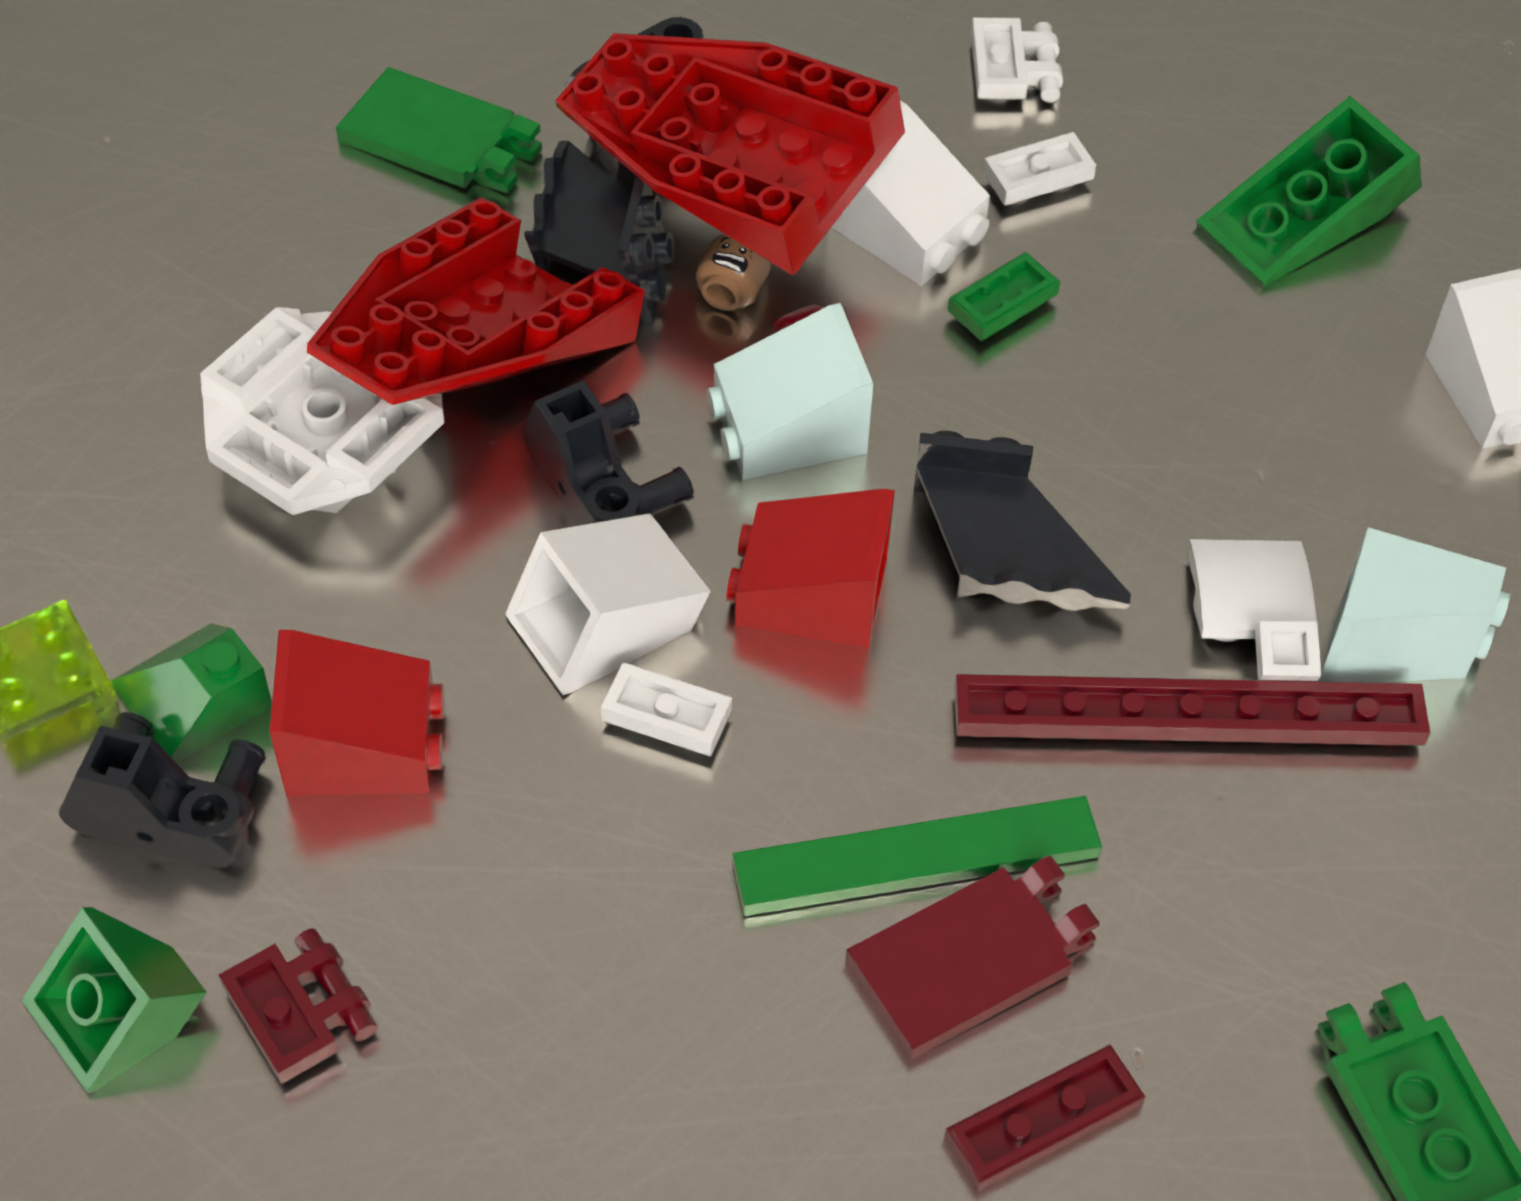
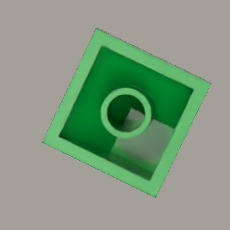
[109,623,272,763]
[21,907,207,1092]

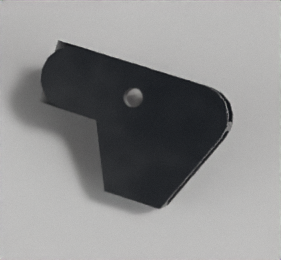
[523,380,694,526]
[59,712,266,868]

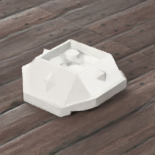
[200,307,444,515]

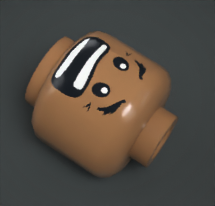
[695,234,771,311]

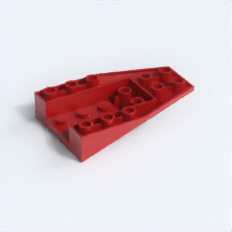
[555,33,905,276]
[306,197,645,405]

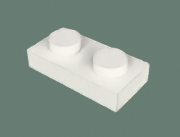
[983,132,1096,206]
[601,662,732,757]

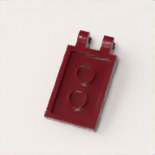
[846,856,1100,1060]

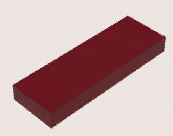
[944,1044,1146,1192]

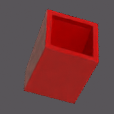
[726,488,895,649]
[270,629,445,796]

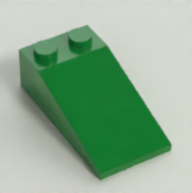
[1196,96,1422,287]

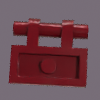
[219,928,378,1084]

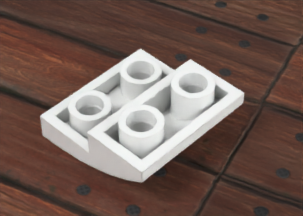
[1188,539,1317,642]

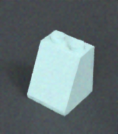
[706,303,873,480]
[1318,527,1510,683]

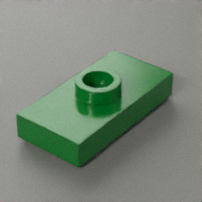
[947,252,1061,341]

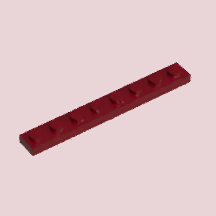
[954,674,1431,746]

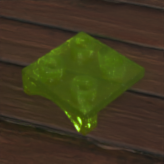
[0,599,119,741]

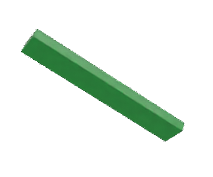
[732,795,1102,916]

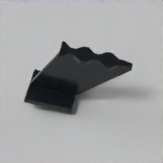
[524,140,674,323]
[914,430,1131,611]

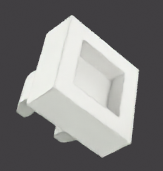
[1255,620,1321,682]

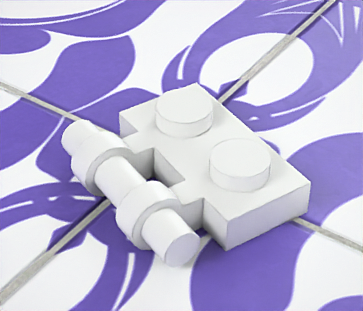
[971,18,1063,102]

